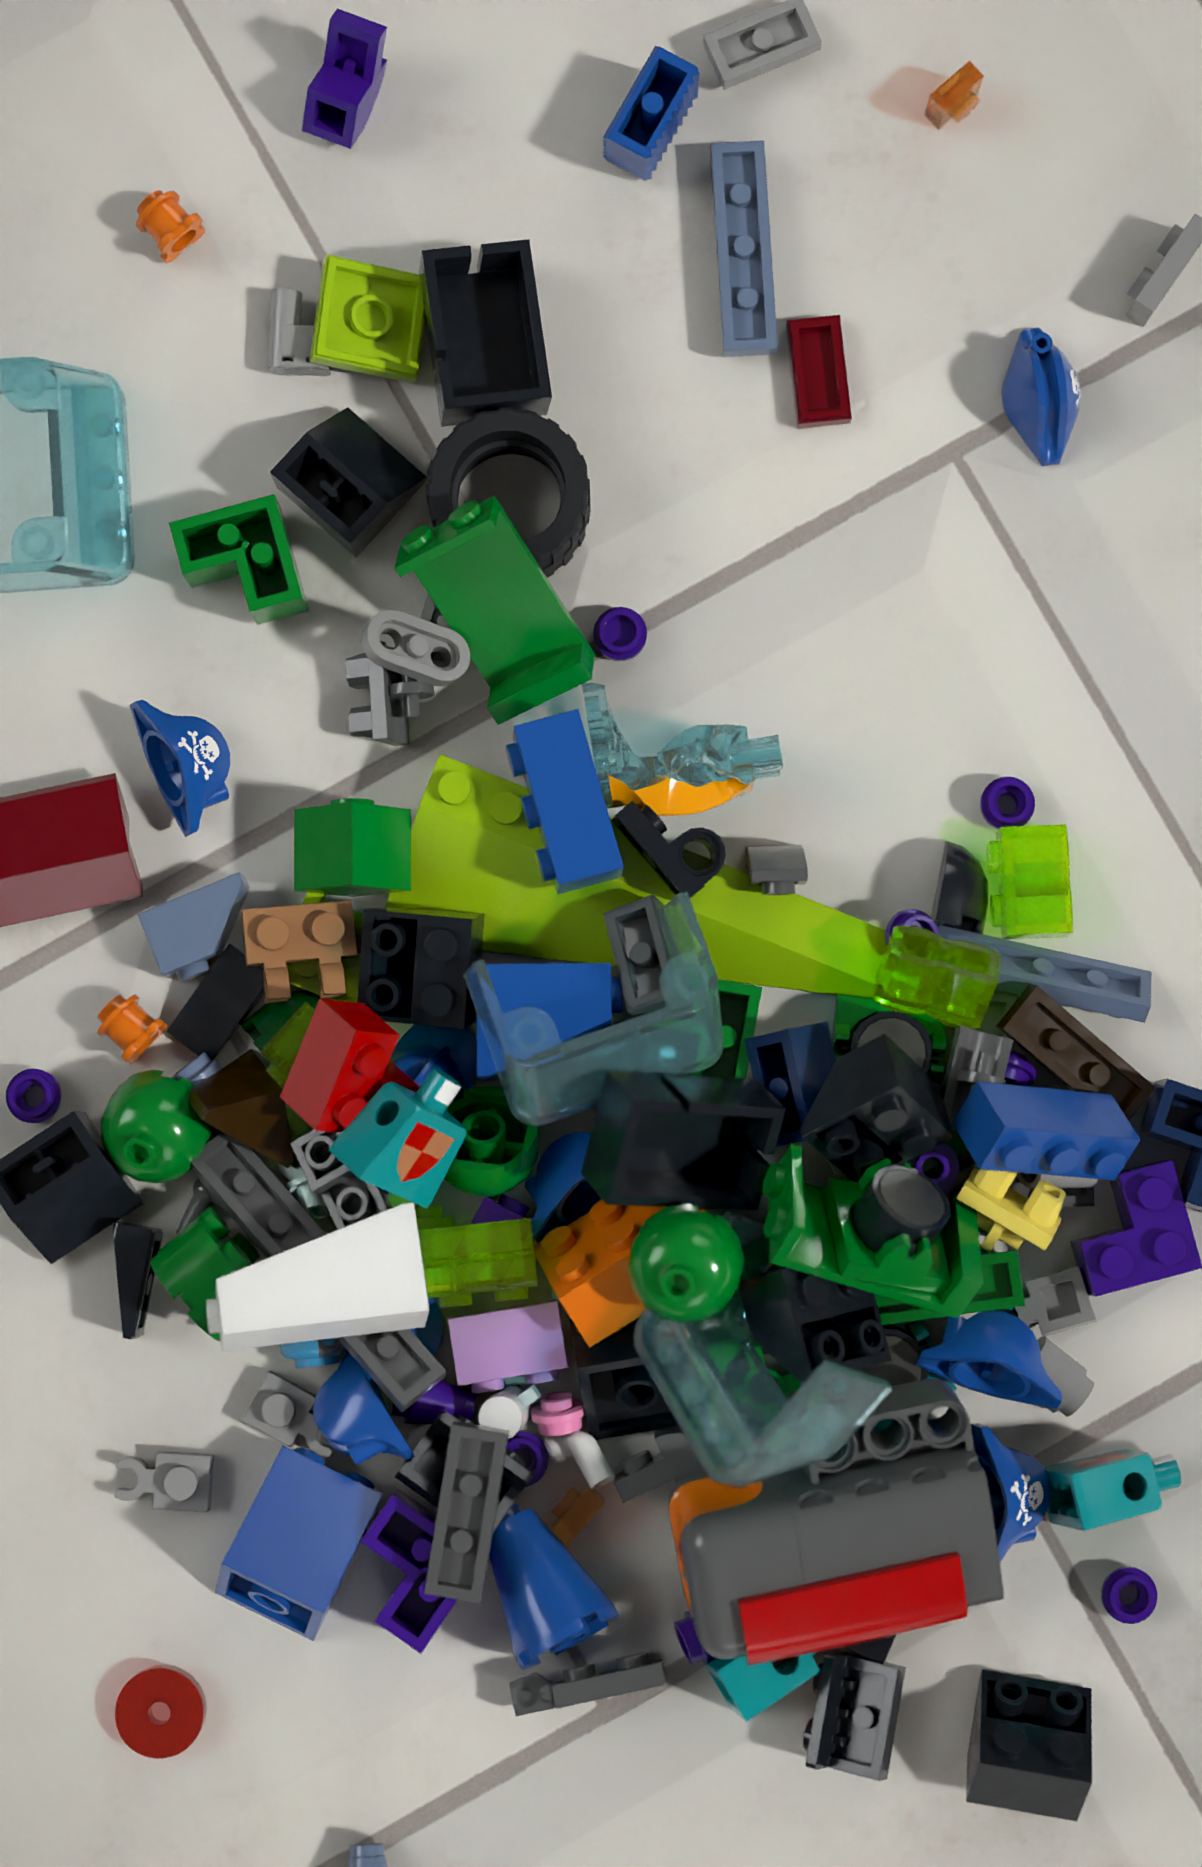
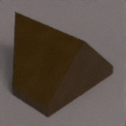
[188,1049,294,1168]

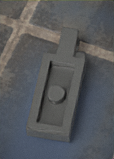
[509,1652,667,1716]

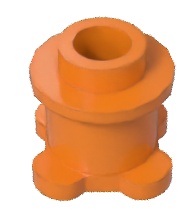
[136,190,205,263]
[97,994,168,1064]

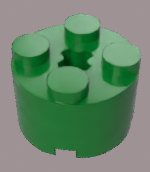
[150,1207,260,1341]

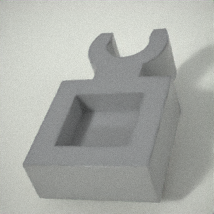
[997,1266,1097,1337]
[242,1371,334,1457]
[114,1451,214,1512]

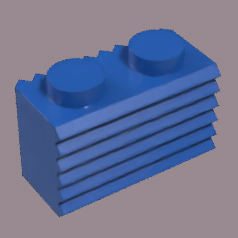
[603,46,700,181]

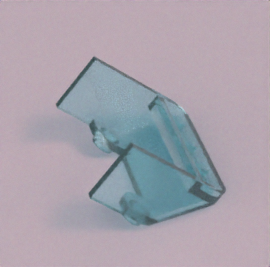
[0,357,135,593]
[464,892,724,1126]
[634,1211,892,1487]

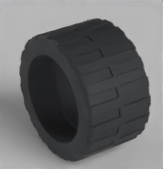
[426,407,591,578]

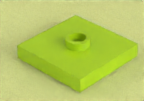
[309,254,425,384]

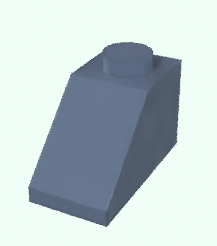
[137,872,250,983]

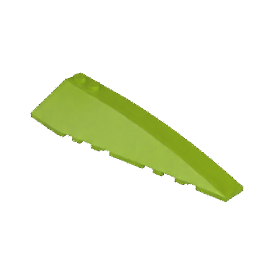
[385,754,939,1004]

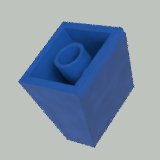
[476,963,623,1081]
[215,1446,383,1641]

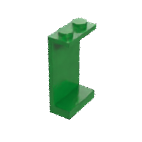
[394,496,595,725]
[763,1143,983,1319]

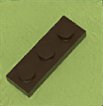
[996,984,1156,1121]

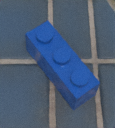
[506,709,624,895]
[953,1081,1141,1180]

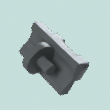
[345,641,435,746]
[941,1026,1013,1129]

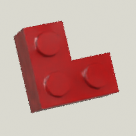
[280,998,420,1132]

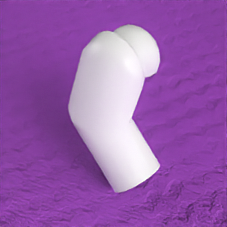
[544,1430,615,1490]

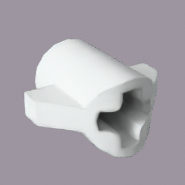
[477,1384,542,1439]

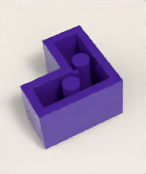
[1070,1160,1202,1297]
[360,1488,458,1654]

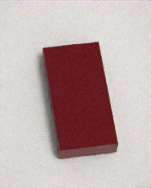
[786,315,852,429]

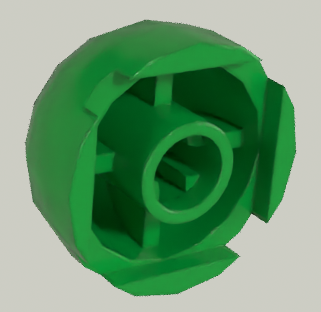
[101,1069,214,1183]
[444,1086,539,1197]
[628,1204,744,1324]

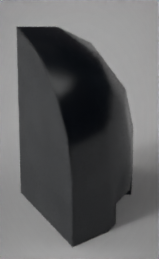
[931,840,989,934]

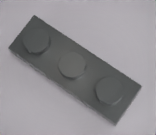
[424,1421,510,1603]

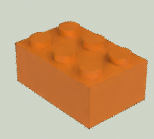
[531,1199,706,1348]

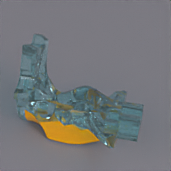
[582,682,783,816]

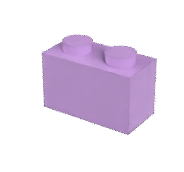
[447,1299,569,1394]

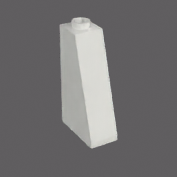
[206,1203,429,1351]

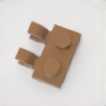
[241,901,357,1004]

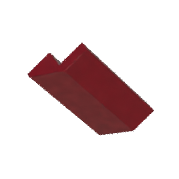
[0,773,143,927]

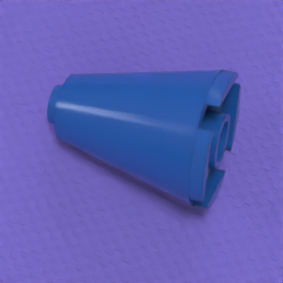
[489,1504,620,1670]

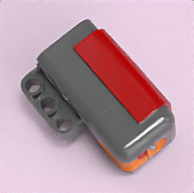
[668,1378,1004,1666]

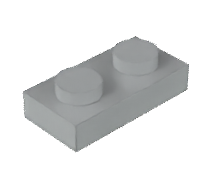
[703,0,822,90]
[1126,214,1202,327]

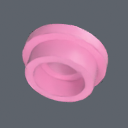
[530,1391,585,1436]

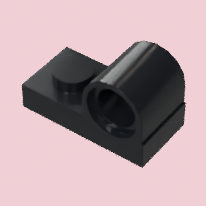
[611,801,726,904]

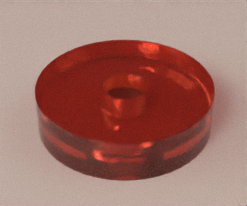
[115,1665,207,1759]

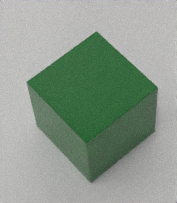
[294,798,411,897]

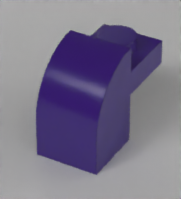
[302,8,387,149]

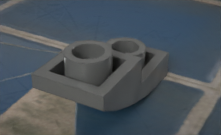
[745,845,808,895]
[290,1129,393,1230]

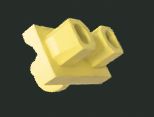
[957,1167,1066,1252]

